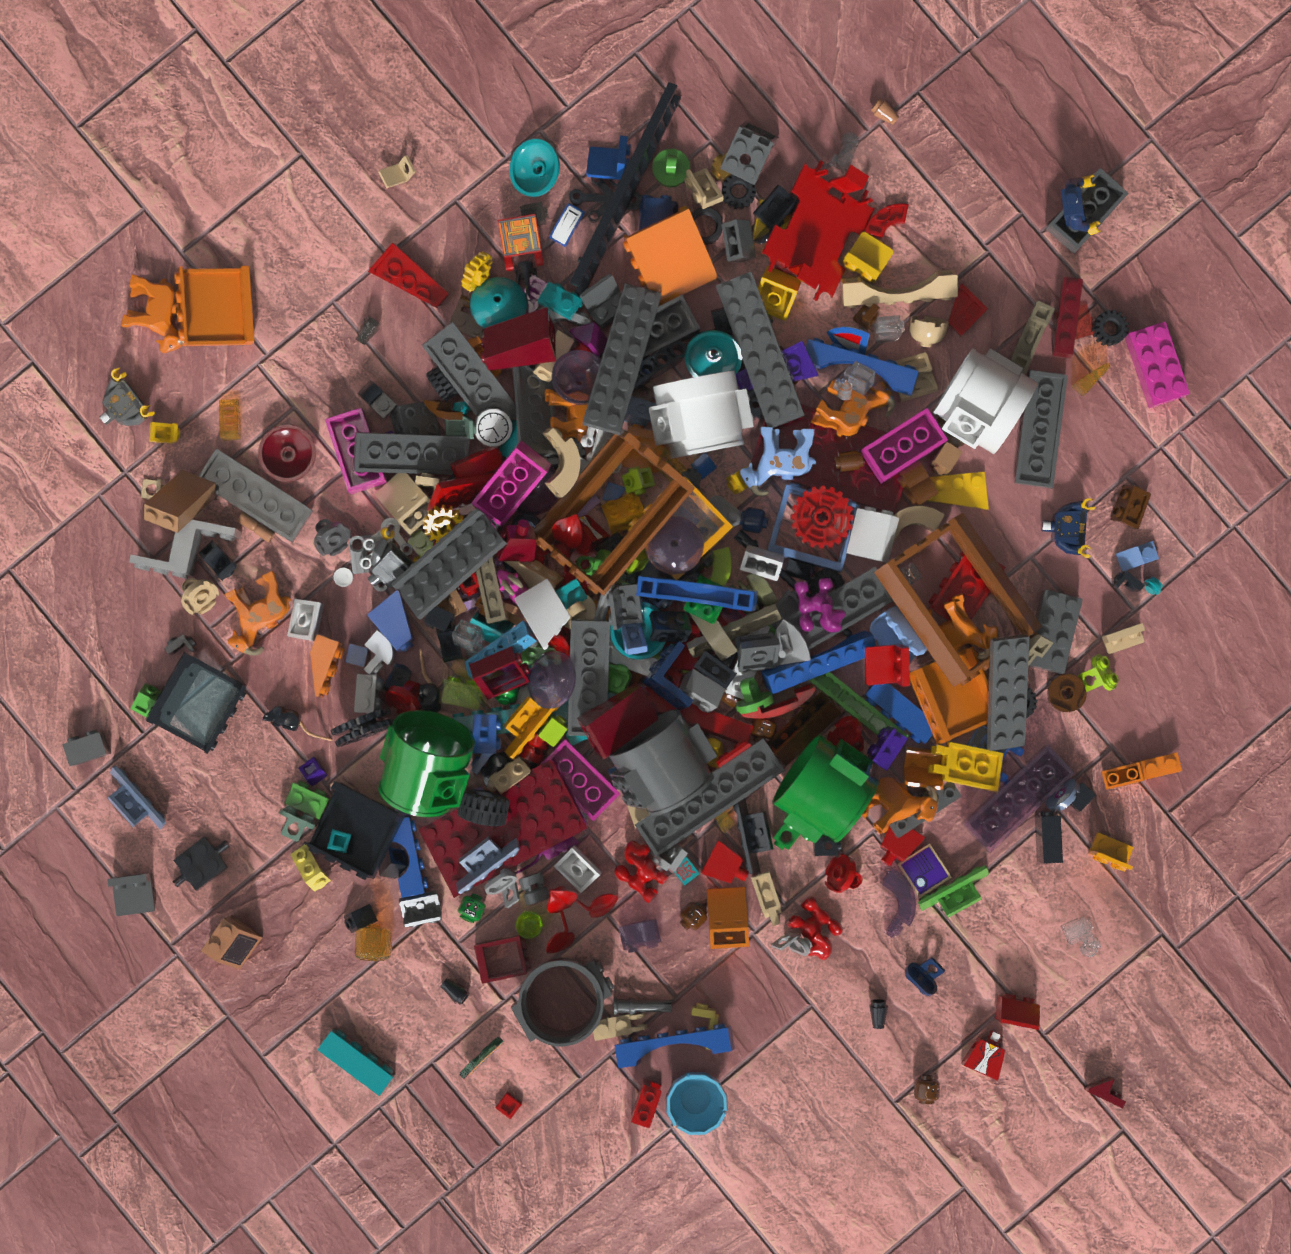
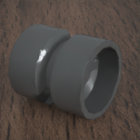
[518,872,550,905]

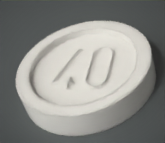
[334,568,353,587]

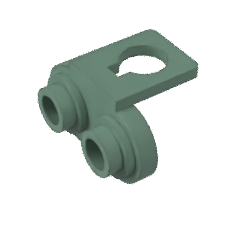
[279,805,315,842]

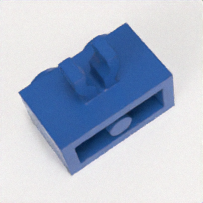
[473,714,501,754]

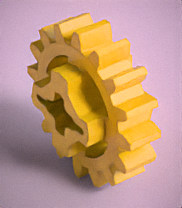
[461,251,492,292]
[423,505,464,543]

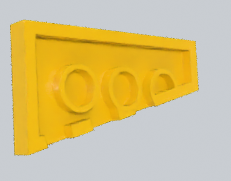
[928,472,989,510]

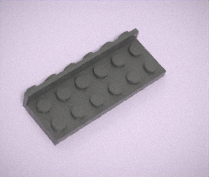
[391,508,507,620]

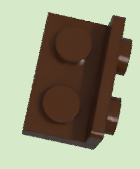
[1110,485,1151,529]

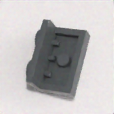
[399,890,442,927]

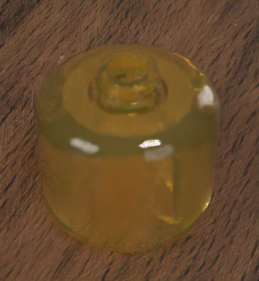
[354,924,392,961]

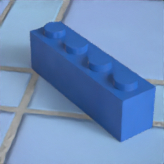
[864,684,933,744]

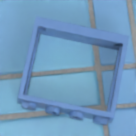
[767,483,860,573]

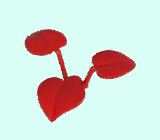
[535,514,589,596]
[546,886,618,954]

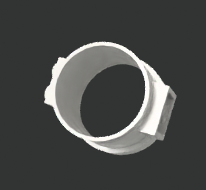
[933,348,1038,454]
[649,371,754,459]

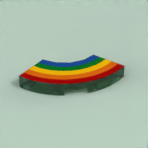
[459,1036,504,1079]

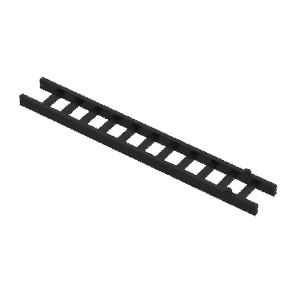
[570,82,681,295]

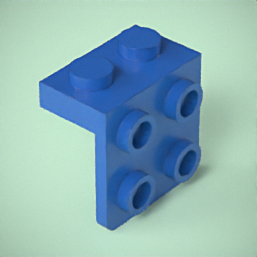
[586,135,631,180]

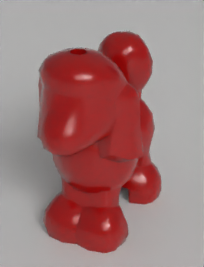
[614,840,672,903]
[786,896,843,960]

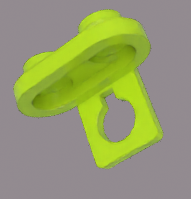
[1078,654,1119,692]

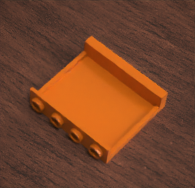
[622,206,718,306]
[174,266,254,346]
[910,647,989,745]

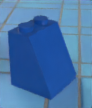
[367,590,415,652]

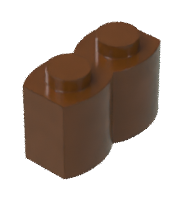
[897,461,939,506]

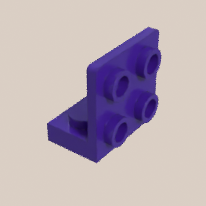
[867,726,908,771]

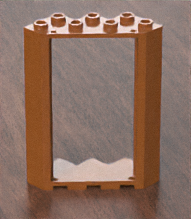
[534,428,695,596]
[874,513,1042,687]

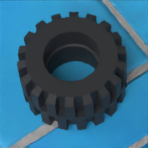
[458,789,510,826]

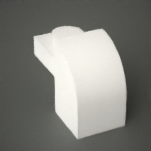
[363,630,394,675]

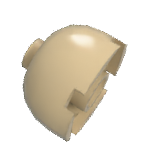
[910,316,949,347]

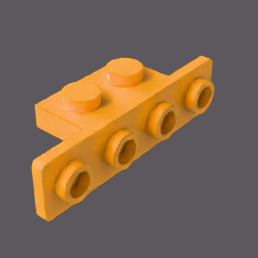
[503,693,562,759]

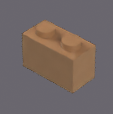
[929,441,963,476]

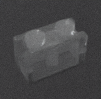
[873,315,904,343]

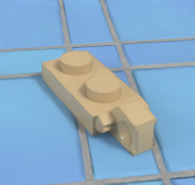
[751,871,782,926]

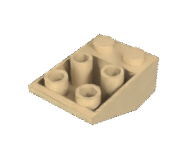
[374,473,430,537]

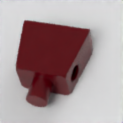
[497,520,536,562]

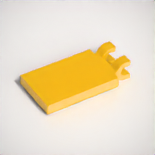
[928,742,1003,791]

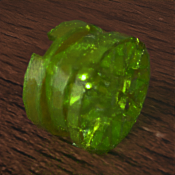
[515,911,543,939]

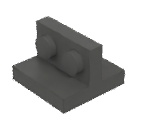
[735,632,780,672]

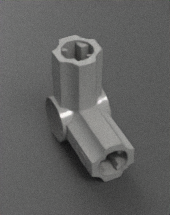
[349,534,378,574]

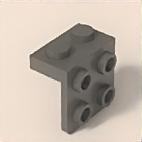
[606,583,644,630]

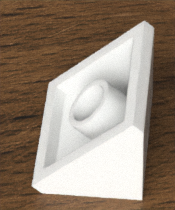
[287,599,324,641]
[554,845,602,893]

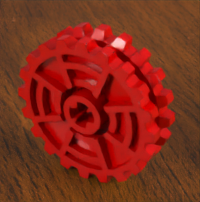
[790,486,854,549]

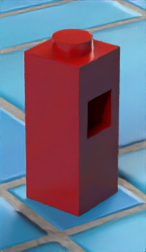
[450,446,503,479]

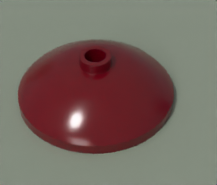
[258,424,316,482]

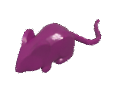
[514,836,580,874]

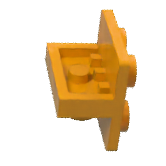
[601,493,644,535]

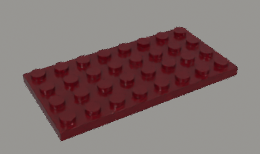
[751,404,909,515]
[418,759,589,898]

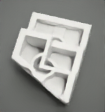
[514,579,570,650]

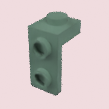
[444,415,476,439]

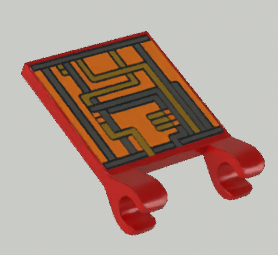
[498,214,544,271]

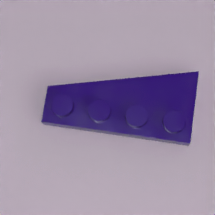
[735,341,819,392]

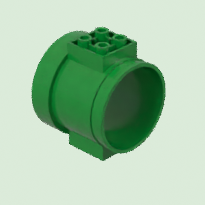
[378,710,475,817]
[772,735,879,844]

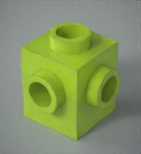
[622,467,655,496]

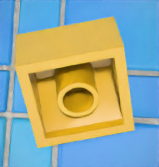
[758,266,802,321]

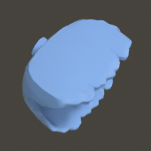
[869,606,927,664]

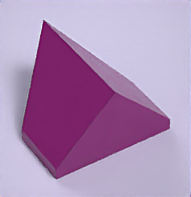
[569,322,608,357]

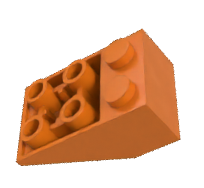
[310,634,345,698]
[707,887,750,949]

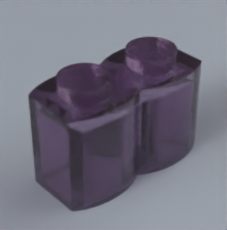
[618,918,661,953]

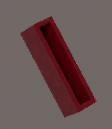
[1052,277,1083,358]

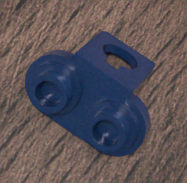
[905,957,945,996]

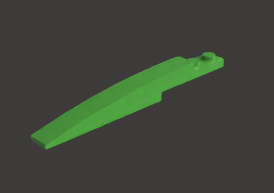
[768,625,909,738]

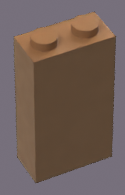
[144,470,215,533]

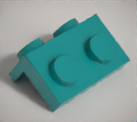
[537,282,583,321]

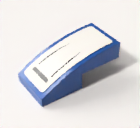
[549,203,585,247]

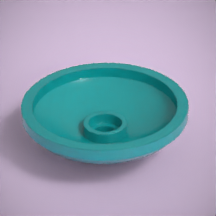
[509,139,560,197]
[470,277,527,329]
[685,330,742,377]
[610,602,665,660]

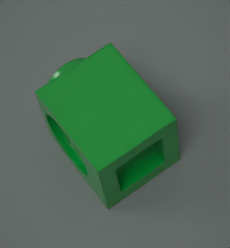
[772,823,801,850]

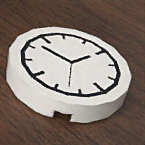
[475,408,512,447]

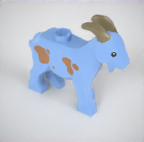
[740,427,816,497]

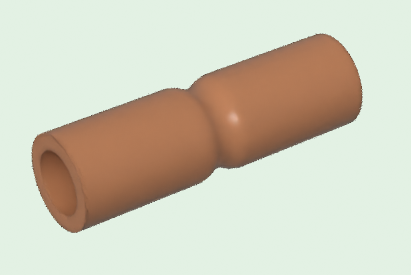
[237,512,275,543]

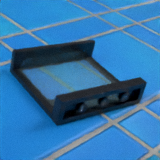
[145,652,247,754]

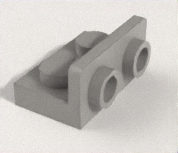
[649,844,688,872]

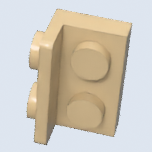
[1102,623,1145,654]

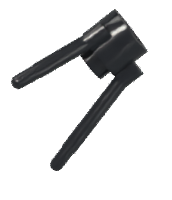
[515,261,538,296]

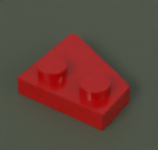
[948,284,988,337]

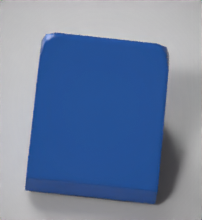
[690,452,717,480]

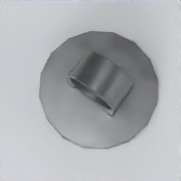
[314,519,352,556]

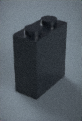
[1035,811,1063,864]

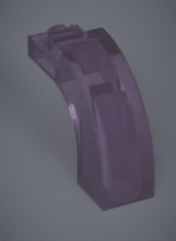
[880,867,916,938]

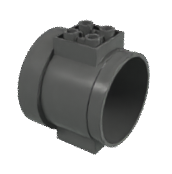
[609,709,717,816]
[511,957,614,1047]

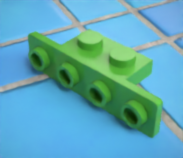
[918,865,989,918]

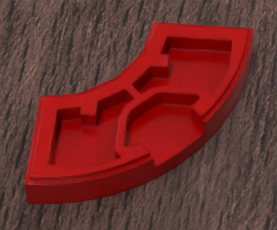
[864,203,909,238]

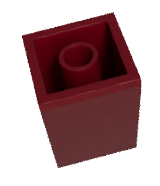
[481,307,556,370]
[576,683,659,759]

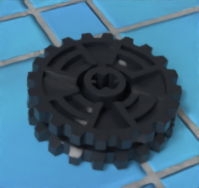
[330,708,394,747]

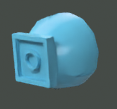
[666,1072,728,1135]

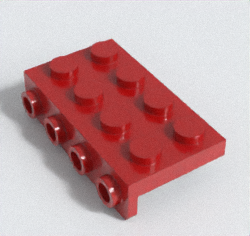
[928,551,1006,621]

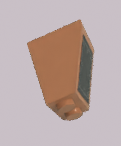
[201,915,263,969]

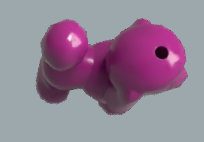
[795,578,846,633]

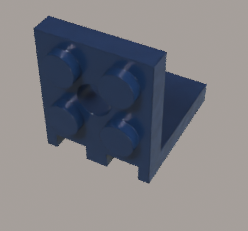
[643,641,694,710]

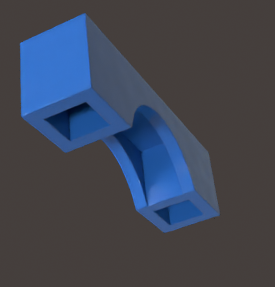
[393,817,428,898]

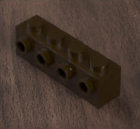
[767,692,841,766]

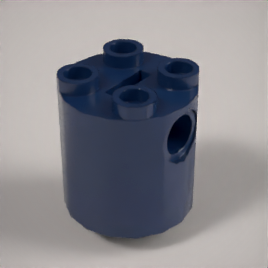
[638,195,679,231]

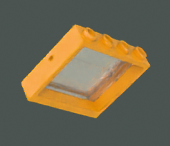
[628,476,733,580]

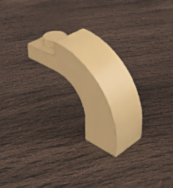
[542,428,580,498]
[893,506,945,543]

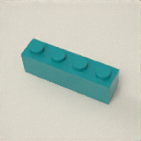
[317,1029,395,1096]

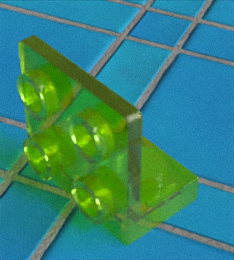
[441,676,482,710]

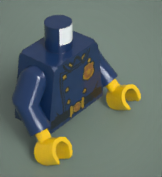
[1061,175,1101,235]
[1041,498,1096,558]

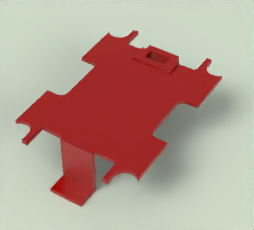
[761,160,875,301]

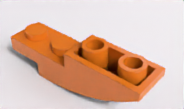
[1101,752,1182,790]

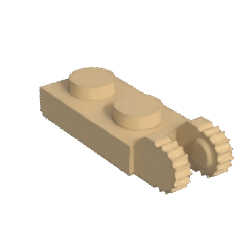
[593,1012,648,1041]

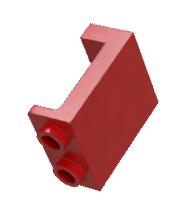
[631,1078,662,1128]

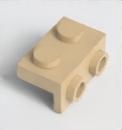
[684,168,723,209]
[415,473,442,493]
[487,757,531,794]

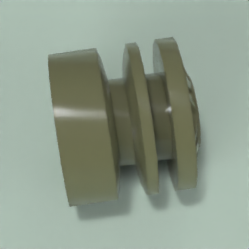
[730,573,778,615]

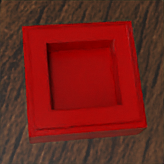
[495,1092,522,1119]

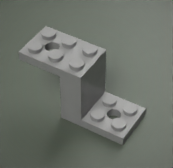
[129,520,242,579]

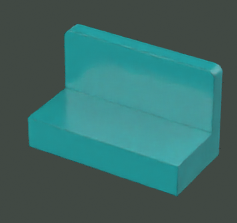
[555,578,587,610]

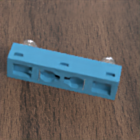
[465,620,538,679]

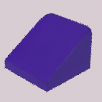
[299,757,327,786]

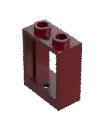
[469,646,530,700]
[474,935,531,984]

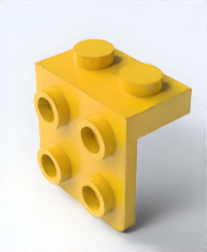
[843,232,894,283]

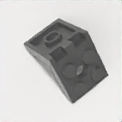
[720,121,779,185]

